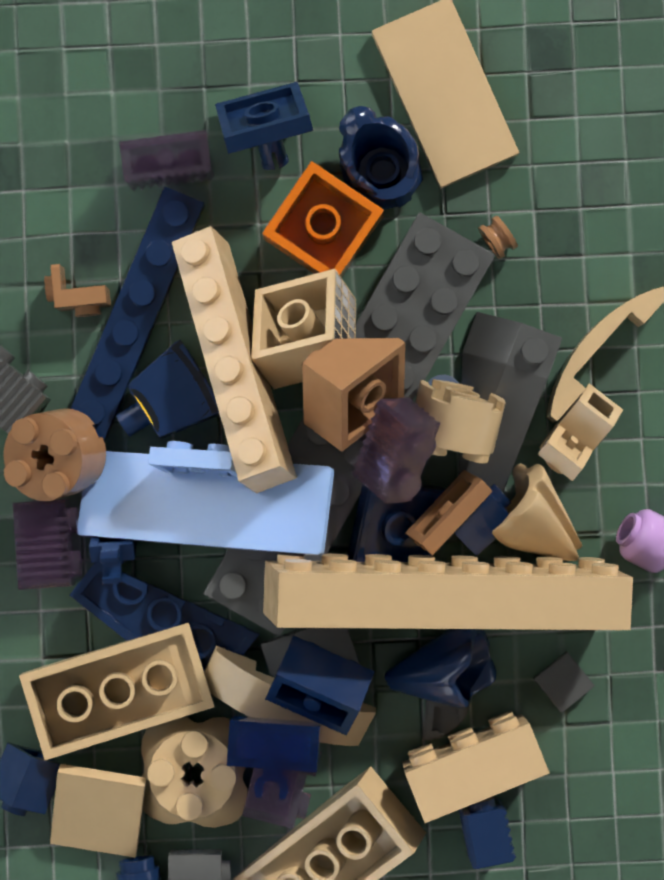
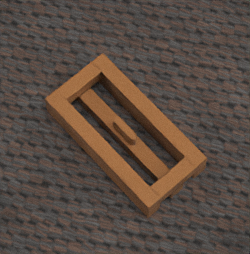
[405,470,493,556]

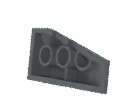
[459,312,562,492]

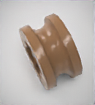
[478,216,518,259]

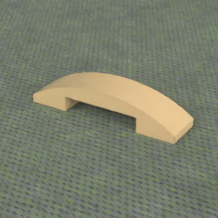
[546,286,664,423]
[204,646,376,746]

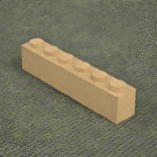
[172,226,297,493]

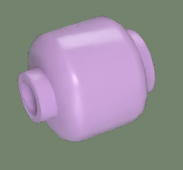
[616,509,664,573]

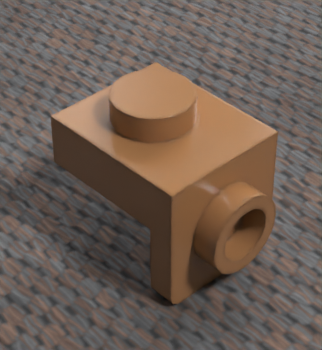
[44,264,111,317]

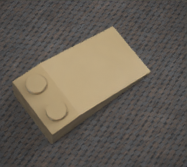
[19,622,215,760]
[233,766,426,880]

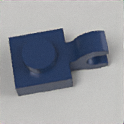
[89,537,137,584]

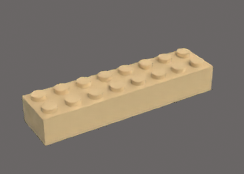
[263,553,633,630]

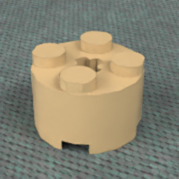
[408,379,506,464]

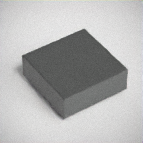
[533,651,595,713]

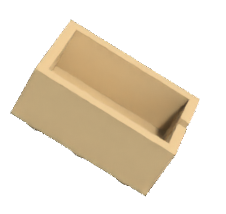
[402,711,549,823]

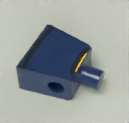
[116,340,220,438]

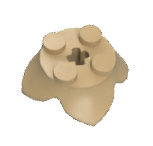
[141,716,252,828]

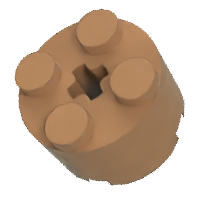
[4,408,106,501]

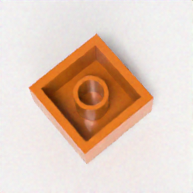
[262,161,384,278]

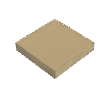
[50,764,147,858]

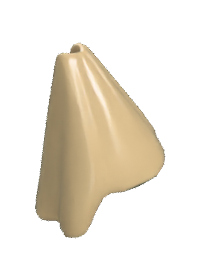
[492,463,582,561]

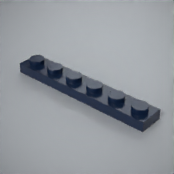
[71,186,205,441]

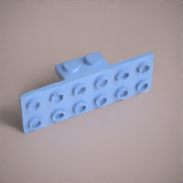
[77,441,334,556]

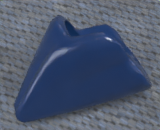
[384,629,497,708]

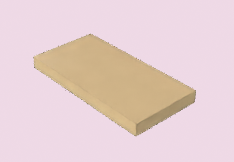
[371,0,519,189]

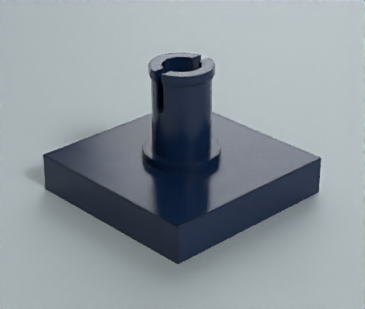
[215,81,313,170]

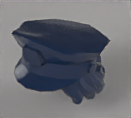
[339,106,423,210]

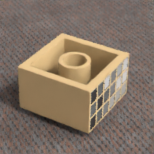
[251,269,356,389]

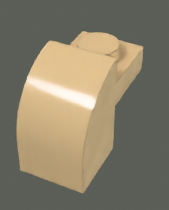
[538,384,623,481]

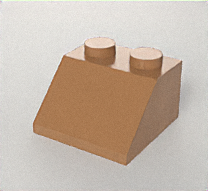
[302,338,405,452]

